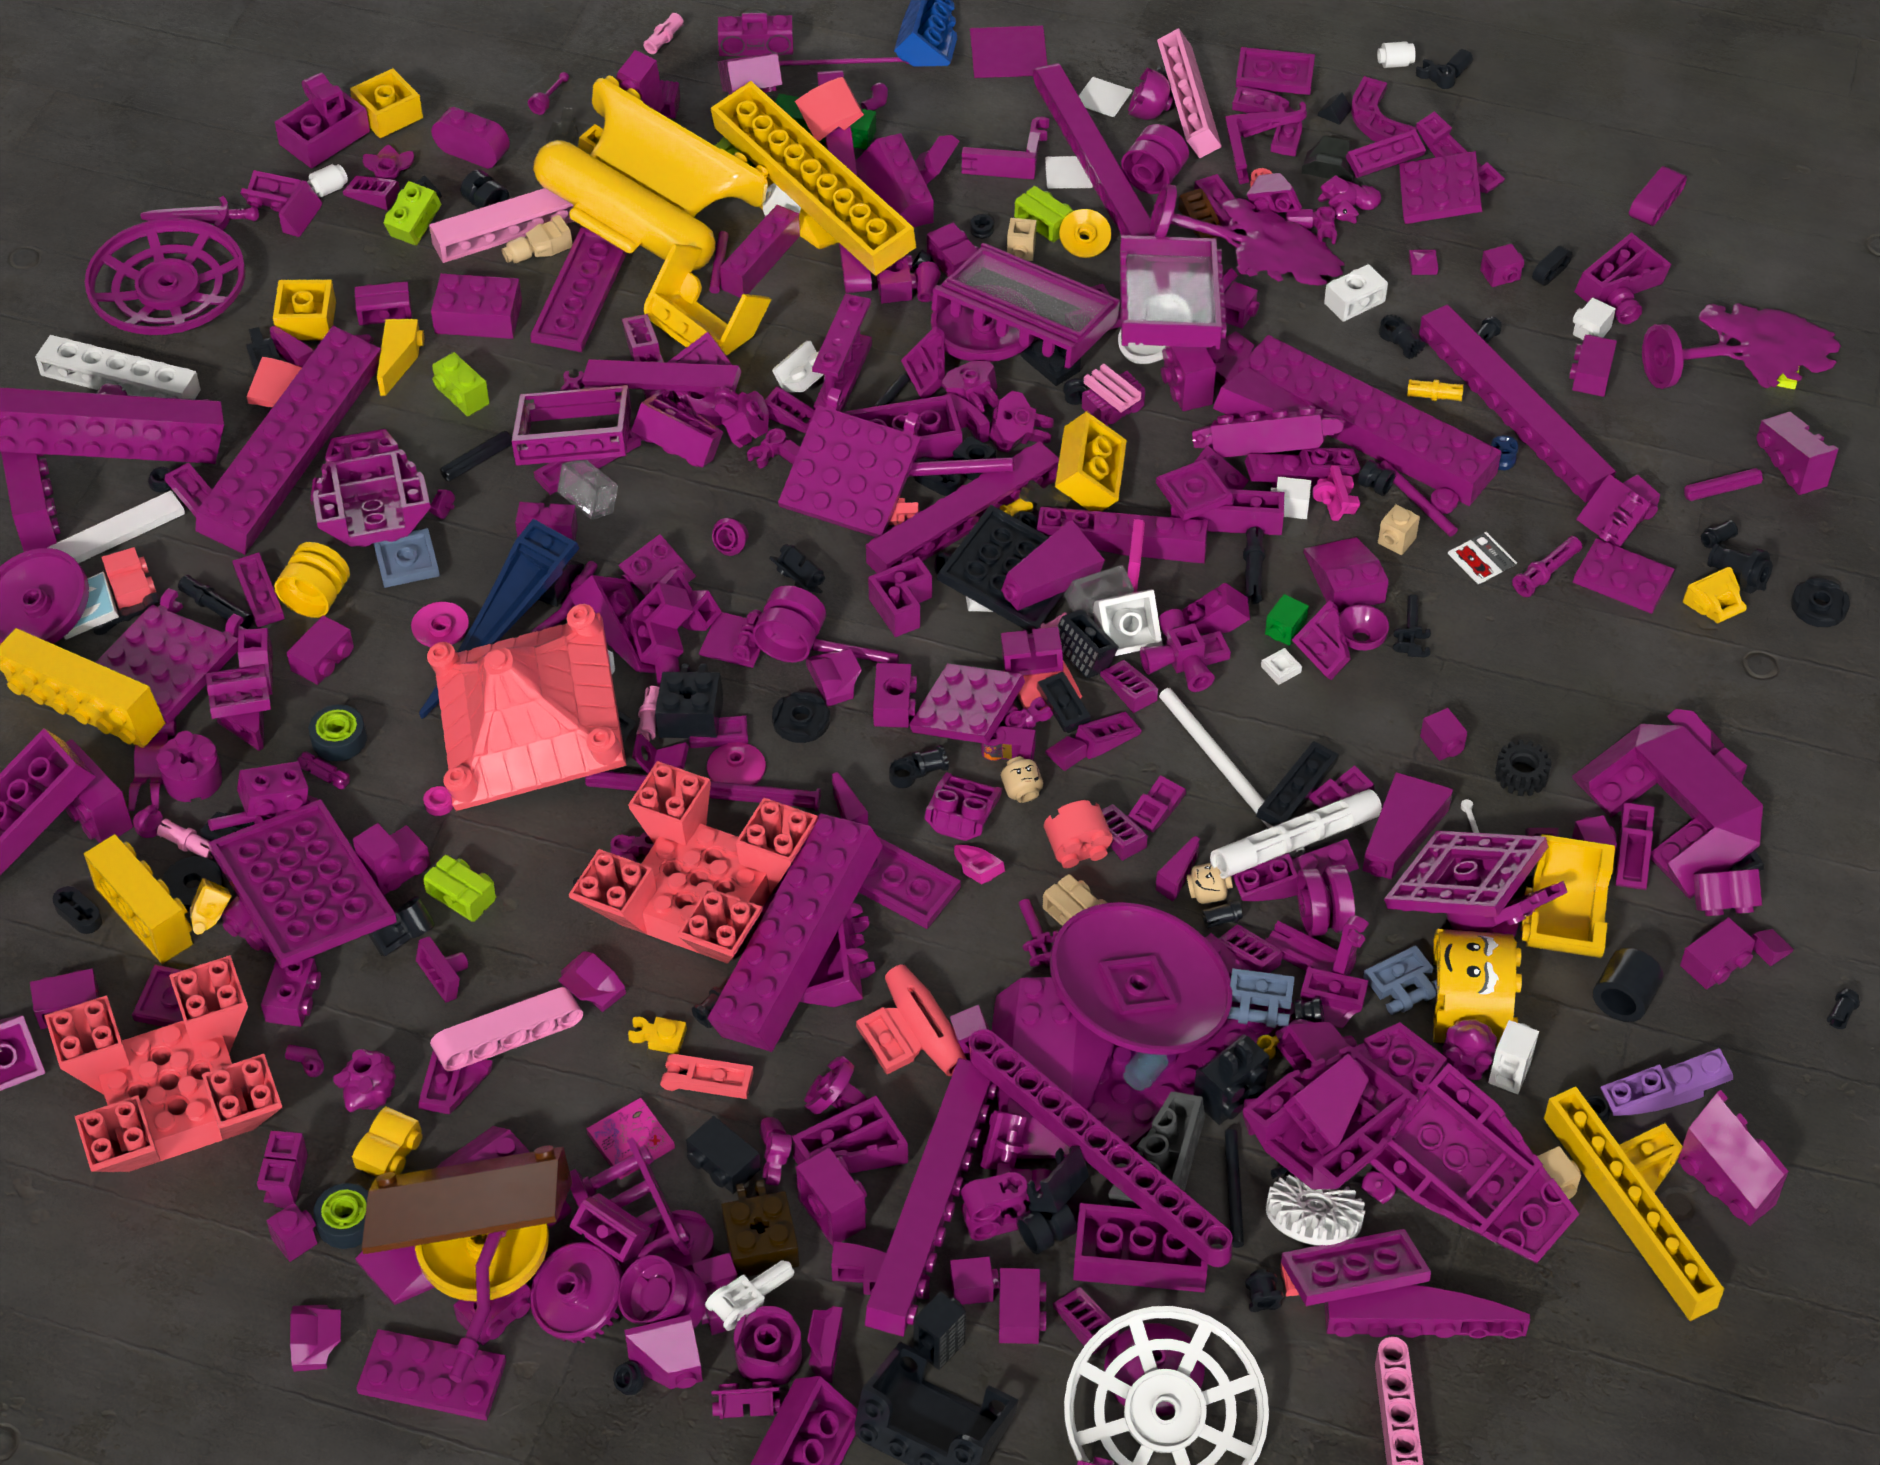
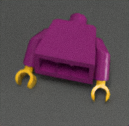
[1257,1019,1357,1072]

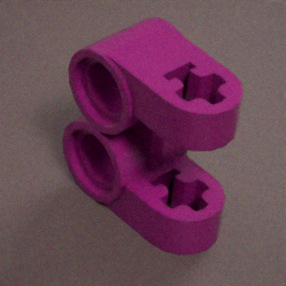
[961,1172,1027,1241]

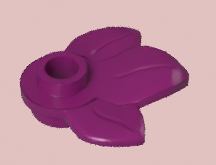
[363,145,414,180]

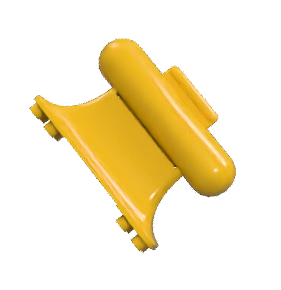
[533,76,769,271]

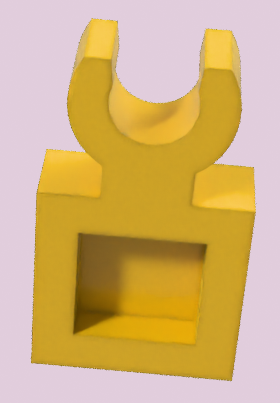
[628,1017,687,1055]

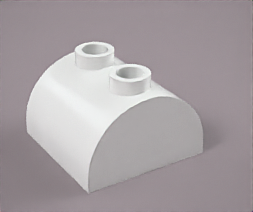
[1093,589,1163,656]

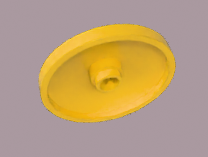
[415,1224,549,1301]

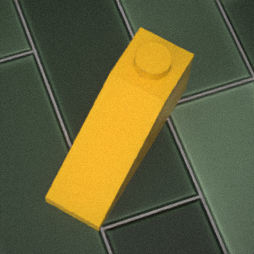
[377,319,424,396]

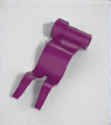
[128,718,177,811]

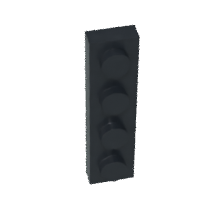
[1256,741,1339,826]

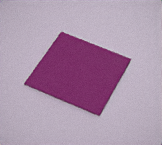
[970,25,1047,78]

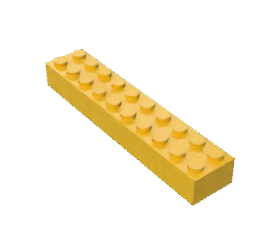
[711,81,916,276]

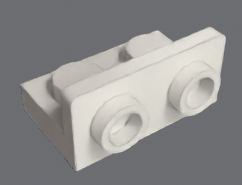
[772,341,824,392]

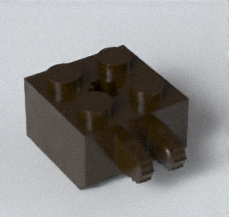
[721,1180,799,1278]

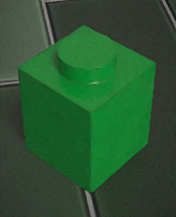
[1265,594,1309,646]

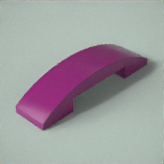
[1416,111,1505,194]

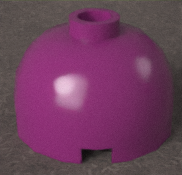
[1128,67,1173,120]

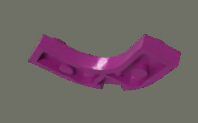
[1351,76,1418,142]
[1232,86,1302,156]

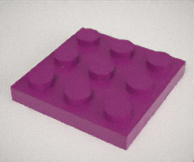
[1399,151,1482,224]
[909,663,1025,744]

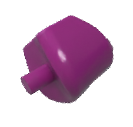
[429,489,455,519]
[1361,1171,1396,1204]

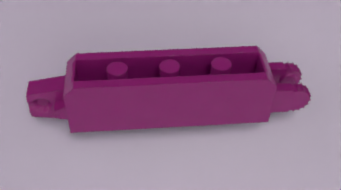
[1192,406,1346,458]

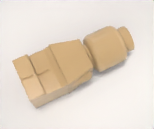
[502,214,573,264]

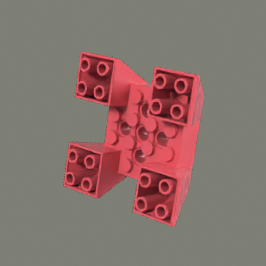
[569,761,818,964]
[44,955,283,1172]

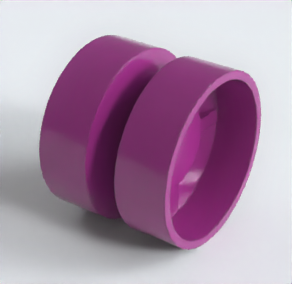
[1121,124,1189,194]
[753,586,826,663]
[618,1255,708,1329]

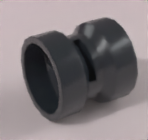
[1358,460,1396,496]

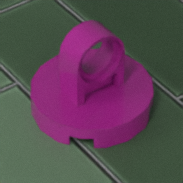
[804,1056,867,1114]

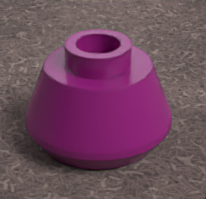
[712,518,749,556]

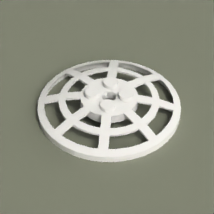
[1064,1306,1269,1465]

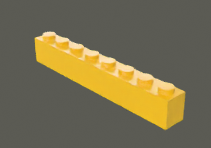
[1544,1086,1724,1321]

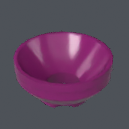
[1339,605,1389,651]

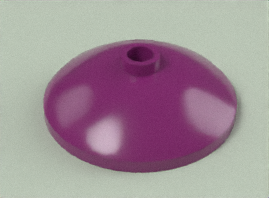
[1104,1323,1205,1416]

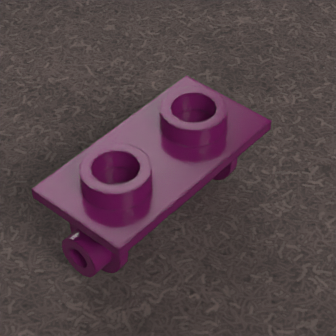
[711,1381,780,1419]

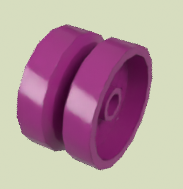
[1297,864,1355,937]

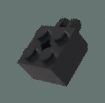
[655,663,723,738]
[1194,1035,1269,1125]

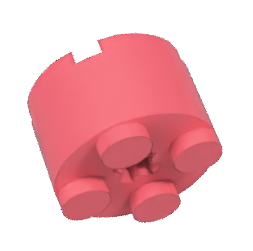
[1044,800,1113,869]

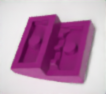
[205,664,271,719]

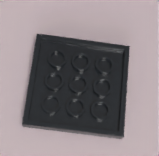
[936,505,1067,633]

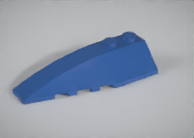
[894,0,957,66]

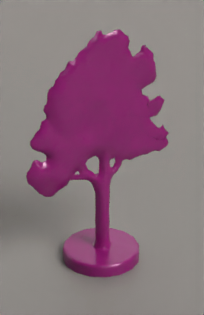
[1148,183,1345,286]
[1642,303,1841,389]

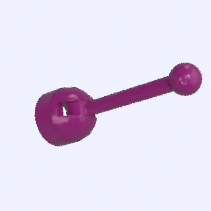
[528,72,569,115]

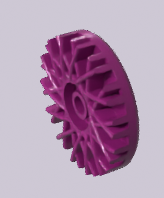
[530,1242,624,1343]

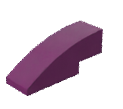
[1615,803,1655,890]
[831,1241,930,1299]

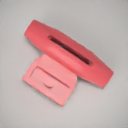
[856,965,967,1076]

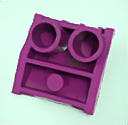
[925,772,1002,841]

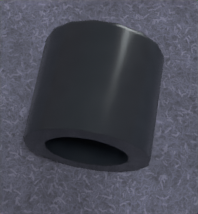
[1593,948,1663,1022]

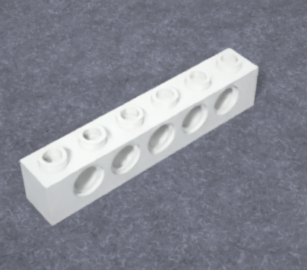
[35,335,201,400]

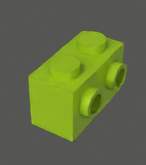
[383,181,442,246]
[432,352,489,417]

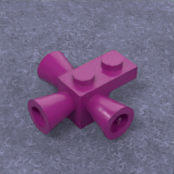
[1140,609,1231,692]

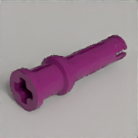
[1512,536,1582,597]

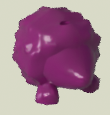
[1443,1019,1497,1080]
[333,1048,396,1112]

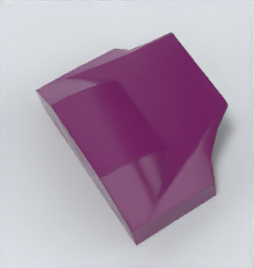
[915,135,960,185]
[806,648,862,707]
[1667,709,1725,756]
[558,951,626,1012]
[1300,967,1369,1028]
[290,1305,341,1372]
[807,1306,843,1383]

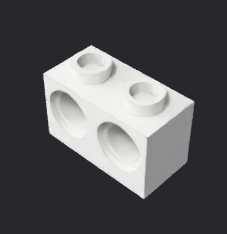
[1488,1020,1539,1094]

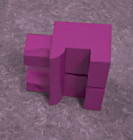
[257,1131,308,1208]

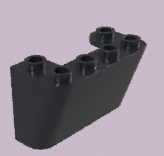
[855,1342,1019,1465]

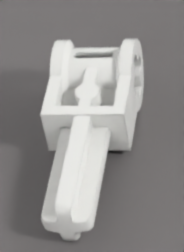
[705,1260,794,1331]

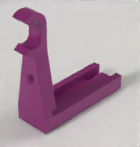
[1225,101,1307,185]
[961,117,1049,179]
[1265,916,1369,976]

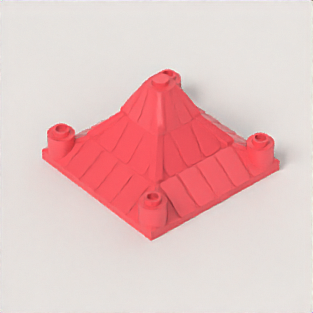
[427,604,627,811]

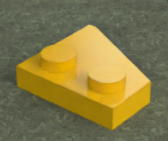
[1619,1123,1683,1193]

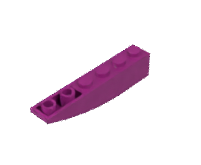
[1037,507,1208,564]
[1324,1285,1530,1339]

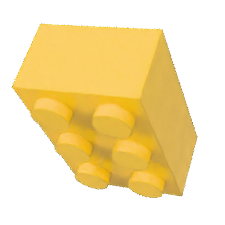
[1055,411,1127,512]

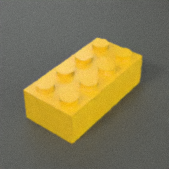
[84,834,193,964]

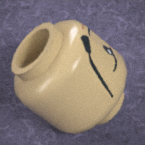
[1001,756,1043,803]
[1187,863,1233,904]

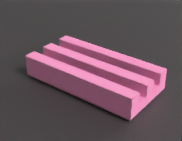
[1084,364,1141,413]

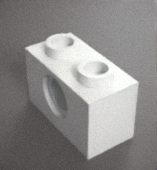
[1324,264,1388,322]

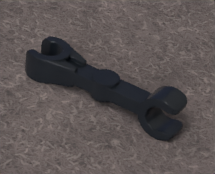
[93,593,160,635]

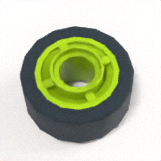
[308,704,367,761]
[313,1183,368,1249]

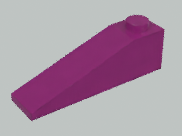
[570,575,656,673]

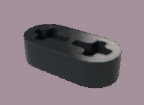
[1532,245,1572,286]
[913,457,960,496]
[52,886,102,934]

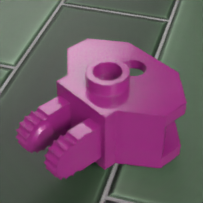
[941,361,999,413]
[714,386,769,448]
[989,391,1054,453]

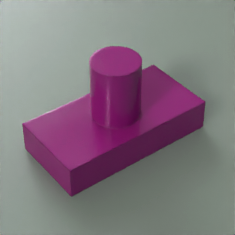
[416,936,468,1003]

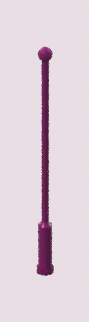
[779,57,909,66]

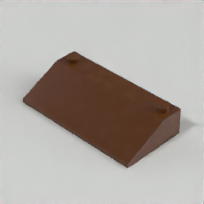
[362,1145,572,1254]

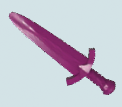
[140,196,259,230]

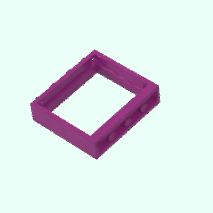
[512,385,632,465]

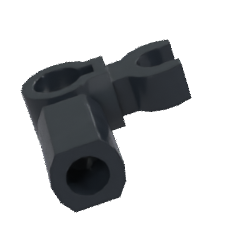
[1416,49,1473,89]

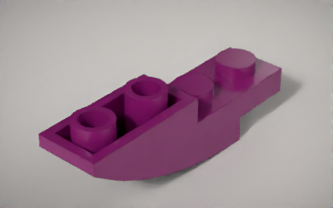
[1245,448,1360,488]
[1232,839,1359,901]

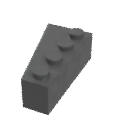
[1108,1091,1205,1209]

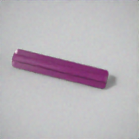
[1684,468,1763,501]

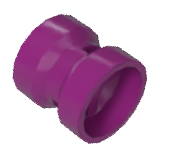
[1607,287,1642,324]

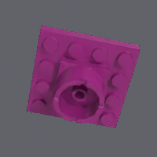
[1384,831,1548,932]

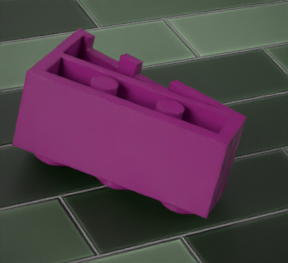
[1574,232,1672,304]
[631,389,723,468]
[1756,412,1838,495]
[792,1096,908,1174]

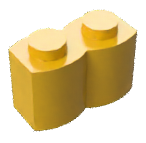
[352,1106,422,1177]

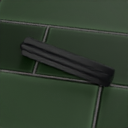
[440,431,512,481]

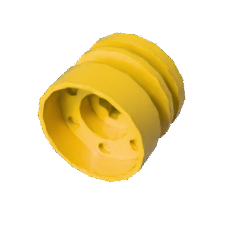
[274,542,350,618]

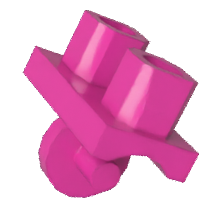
[1312,465,1360,521]

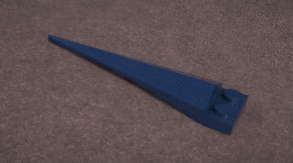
[419,519,579,719]

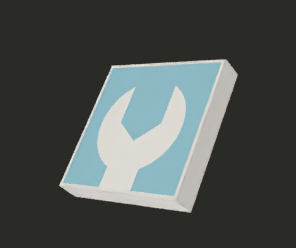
[64,572,119,640]

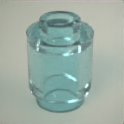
[1123,1052,1169,1091]

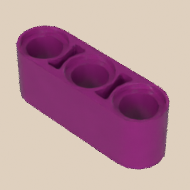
[1629,166,1687,226]

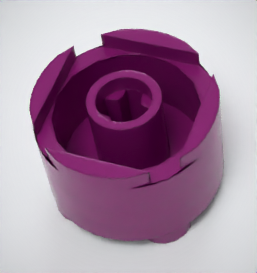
[156,731,222,802]
[734,1306,802,1385]

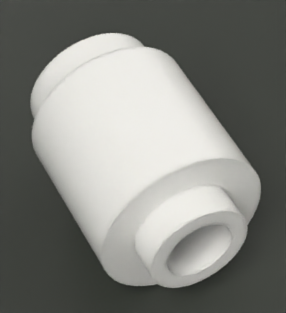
[1377,41,1415,68]
[307,164,348,198]

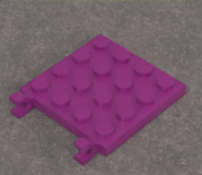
[778,387,922,537]
[95,588,247,724]

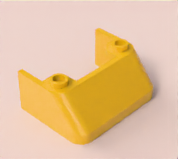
[644,243,772,356]

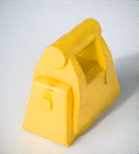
[1683,567,1747,624]
[190,878,231,935]

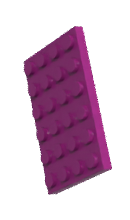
[208,799,397,968]

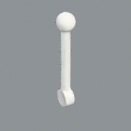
[1461,799,1479,833]

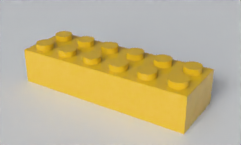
[0,628,166,748]

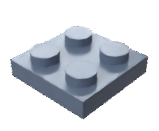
[373,528,440,588]

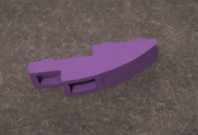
[1601,1048,1733,1116]

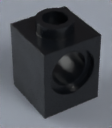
[953,436,996,481]

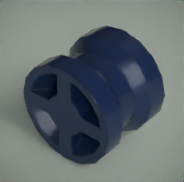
[1491,435,1518,470]

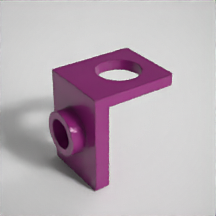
[632,733,689,774]

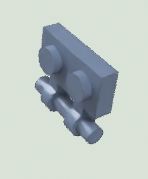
[1363,945,1437,1015]
[1227,968,1294,1028]

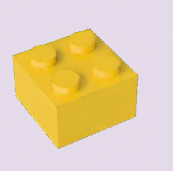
[350,68,423,138]
[273,280,336,340]

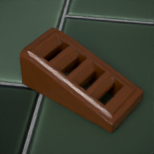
[1178,188,1222,239]

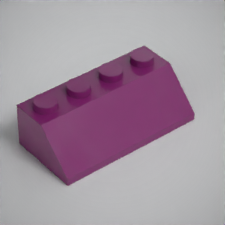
[855,133,934,227]
[750,1376,858,1465]

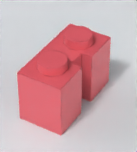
[101,547,156,611]

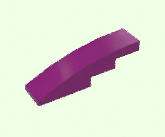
[622,314,673,400]

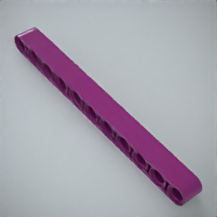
[1033,63,1150,236]
[817,70,872,294]
[969,1029,1233,1267]

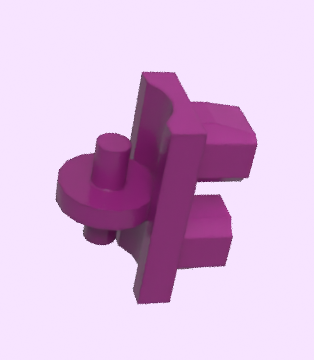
[980,1110,1027,1170]

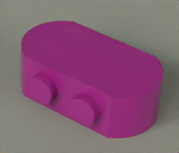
[431,107,510,169]

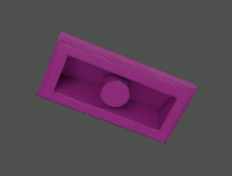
[279,180,322,237]

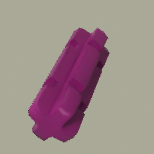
[297,751,350,789]

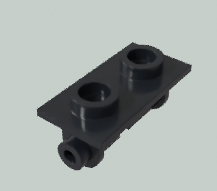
[769,544,825,593]

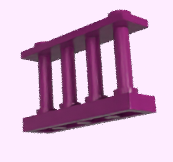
[812,293,872,412]
[570,1137,691,1273]

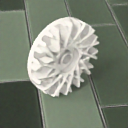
[1266,1175,1365,1246]

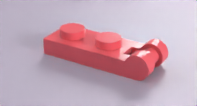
[660,1054,754,1099]

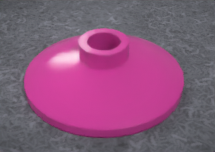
[411,602,469,647]
[707,742,766,785]

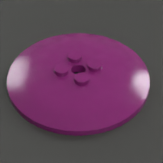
[1050,902,1233,1055]

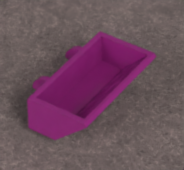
[800,903,875,1007]

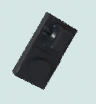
[1037,672,1091,733]

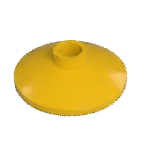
[1059,209,1111,258]

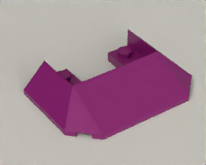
[1572,724,1763,899]

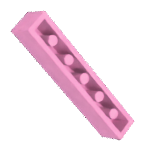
[1157,28,1222,158]
[429,188,574,263]

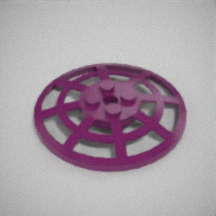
[84,218,246,335]

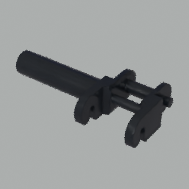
[1393,594,1431,658]

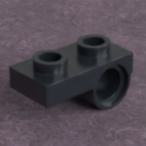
[368,896,435,956]

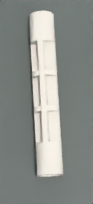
[1210,789,1382,879]

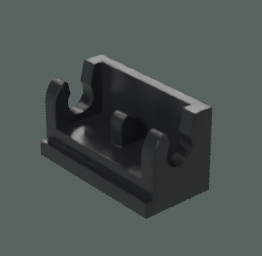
[1027,1146,1089,1213]

